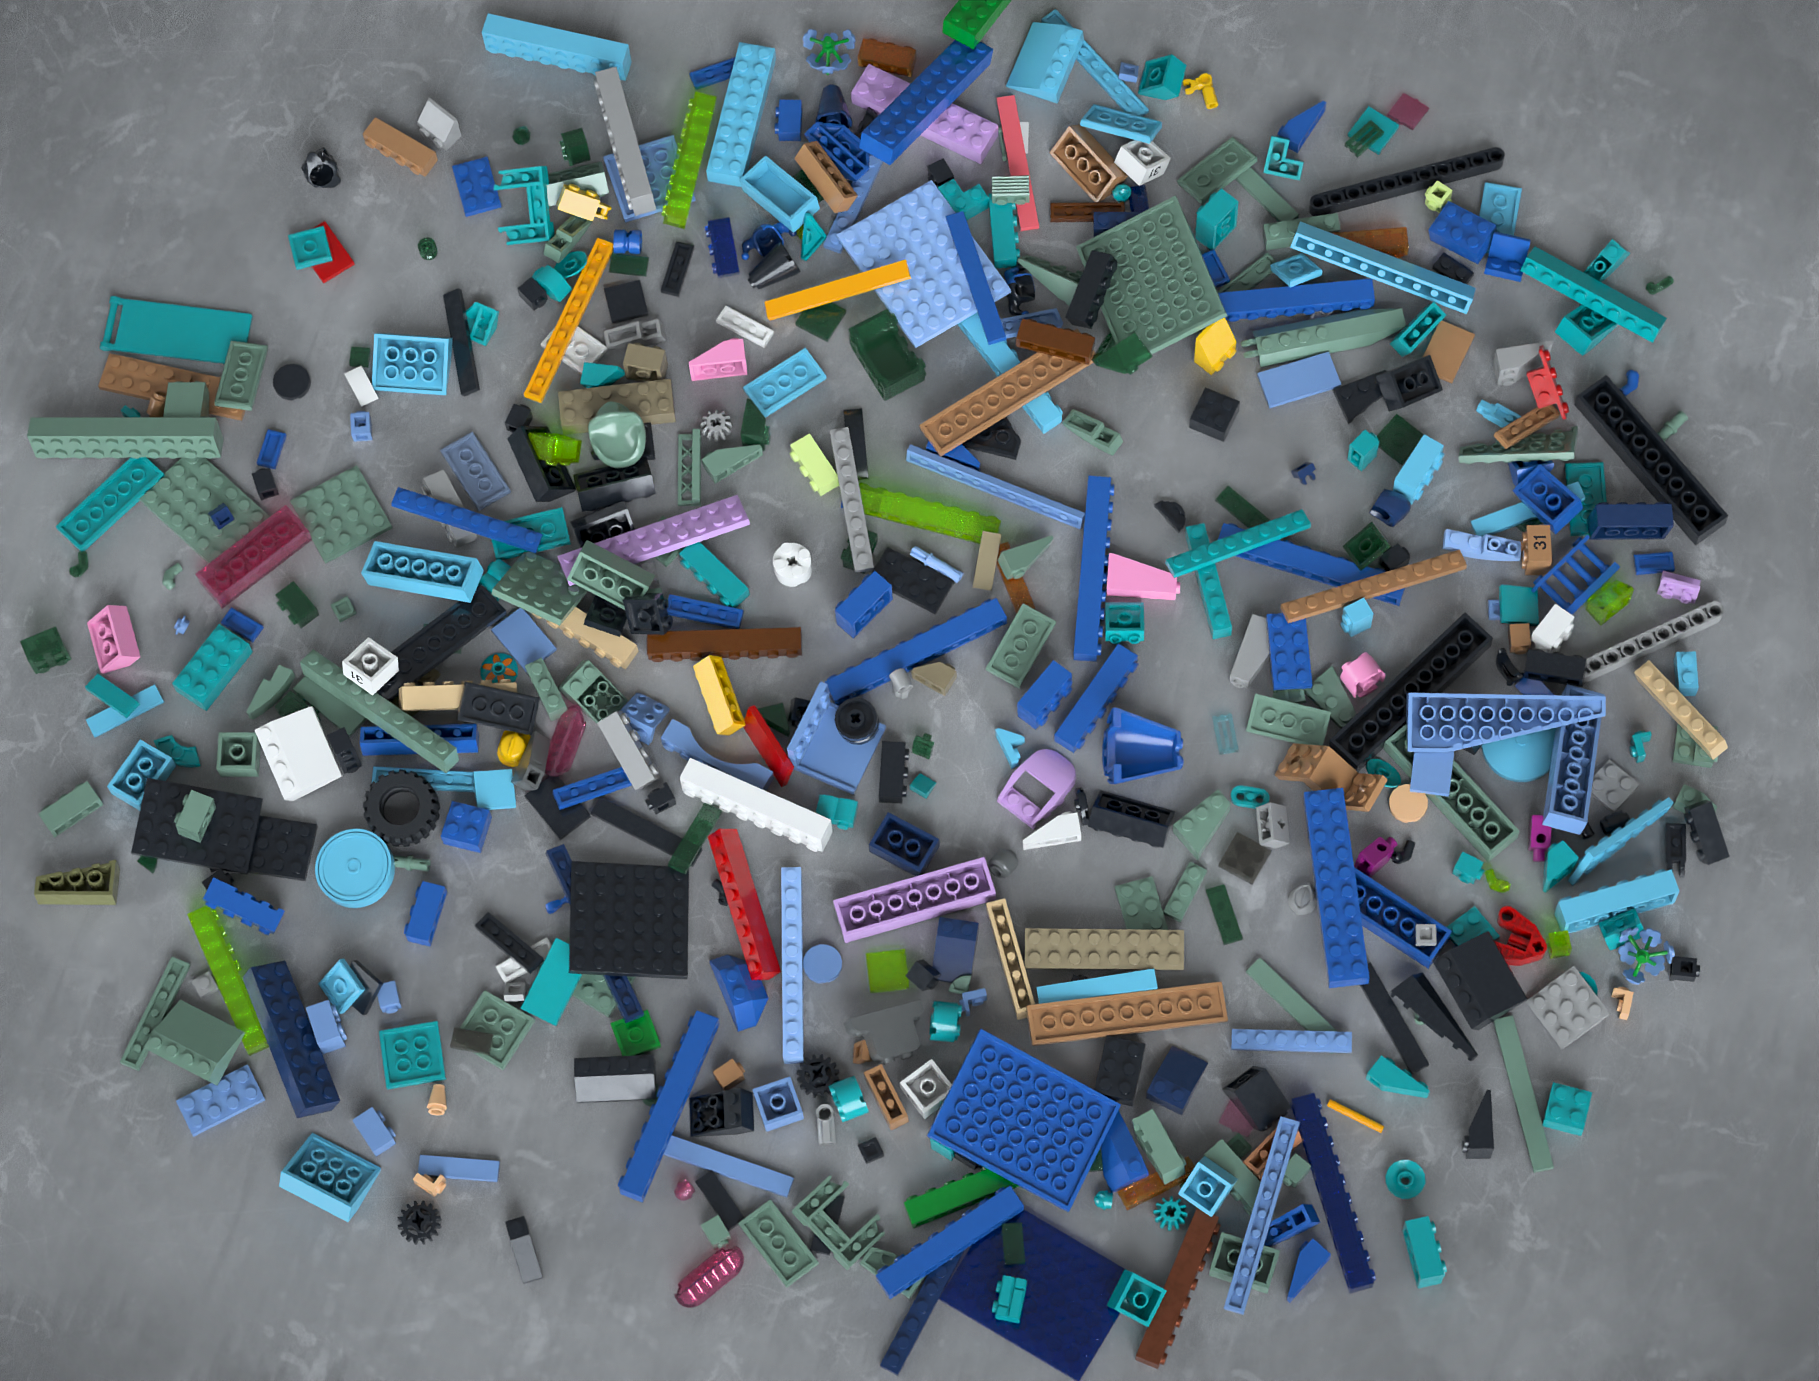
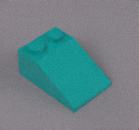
[1555,305,1619,356]

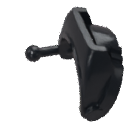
[1496,648,1524,686]

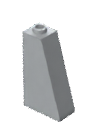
[1229,614,1270,688]

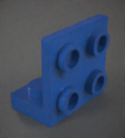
[1484,232,1531,282]

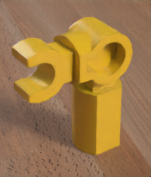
[1183,73,1218,109]

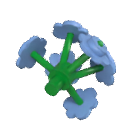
[803,29,855,75]
[1618,928,1675,985]

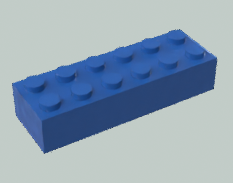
[1354,867,1452,969]

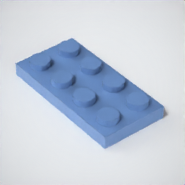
[176,1064,265,1137]

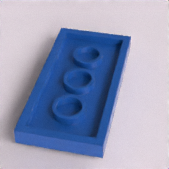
[1266,613,1313,690]

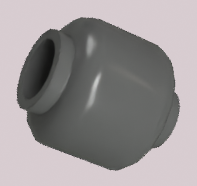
[989,849,1018,878]

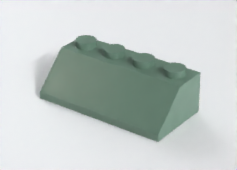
[546,161,609,209]
[567,540,655,610]

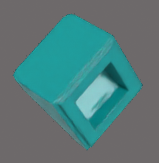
[909,773,937,799]

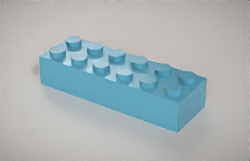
[361,541,484,603]
[1554,869,1680,935]

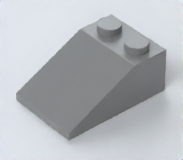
[1492,341,1553,386]

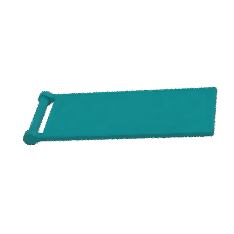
[99,296,253,364]

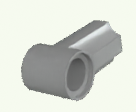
[889,668,913,699]
[816,1104,836,1146]

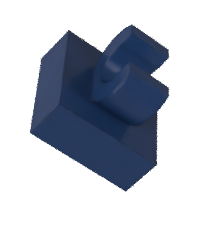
[1291,462,1316,485]
[208,503,235,530]

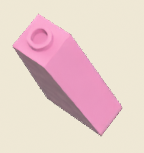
[1106,553,1180,600]

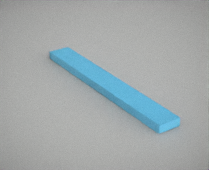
[1041,9,1149,117]

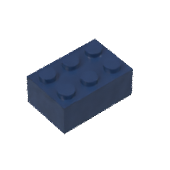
[869,812,940,876]

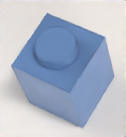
[377,980,402,1014]

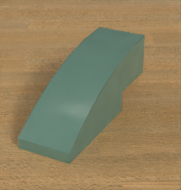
[543,215,592,263]
[1062,409,1123,456]
[247,665,295,720]

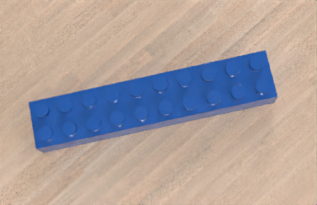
[859,40,993,165]
[1303,788,1369,988]

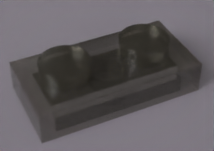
[450,1027,494,1055]

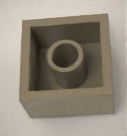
[623,343,668,382]

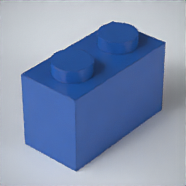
[775,100,802,141]

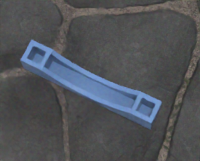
[661,719,774,791]

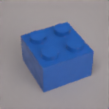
[441,801,492,853]

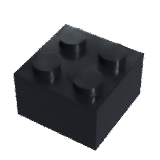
[1189,387,1240,442]

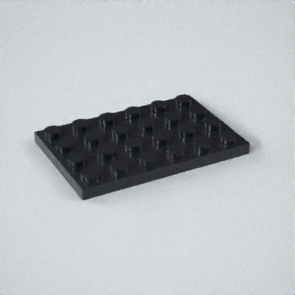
[131,778,263,875]

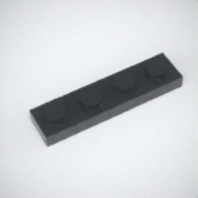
[474,912,544,974]

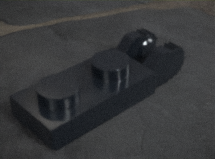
[1665,823,1686,878]

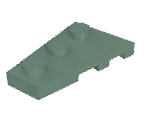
[1304,666,1357,729]
[860,1247,926,1299]

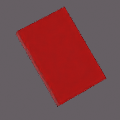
[311,221,355,284]

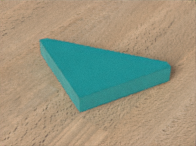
[801,212,827,261]

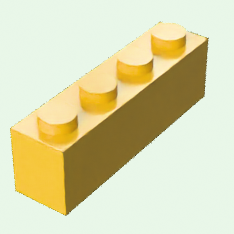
[693,655,746,736]

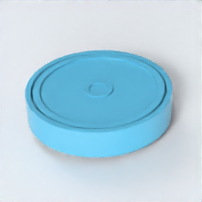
[315,829,395,908]

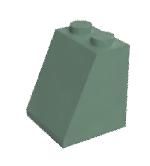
[163,381,209,417]

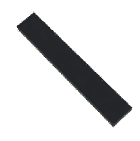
[443,288,480,397]
[591,797,703,867]
[1360,962,1429,1074]

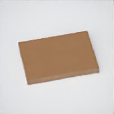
[1423,321,1475,384]

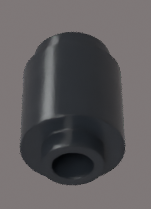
[1600,810,1630,835]

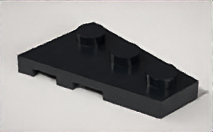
[1333,370,1387,424]

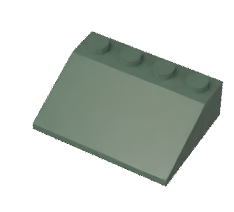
[144,1000,245,1085]

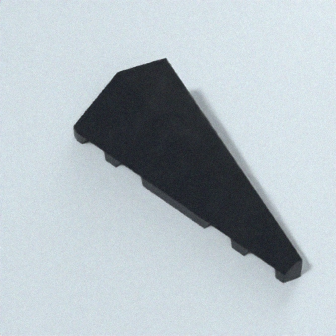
[1389,972,1478,1061]

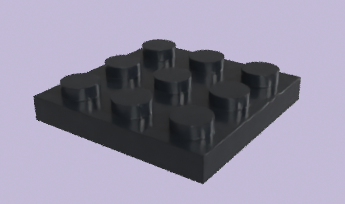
[248,816,318,881]

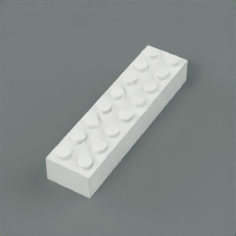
[680,758,833,852]

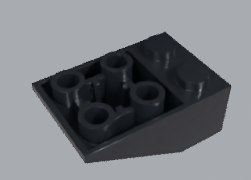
[689,1088,754,1137]

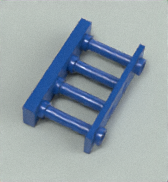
[1531,535,1620,615]

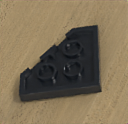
[962,417,1021,460]

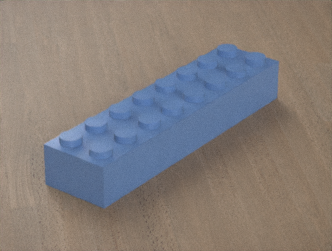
[1542,684,1605,835]

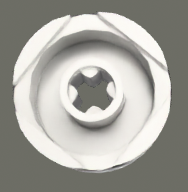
[773,543,812,587]

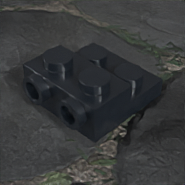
[623,593,673,635]

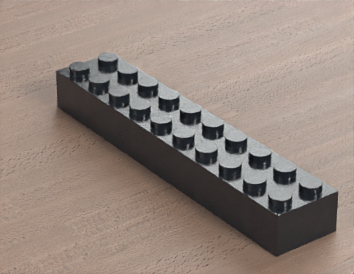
[1574,375,1728,546]
[1329,613,1493,772]

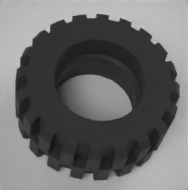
[363,769,440,847]

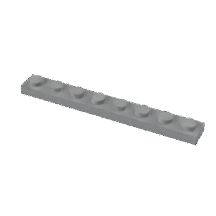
[830,427,874,573]

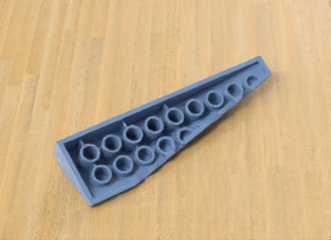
[1406,693,1606,752]

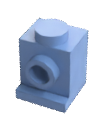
[350,411,373,442]

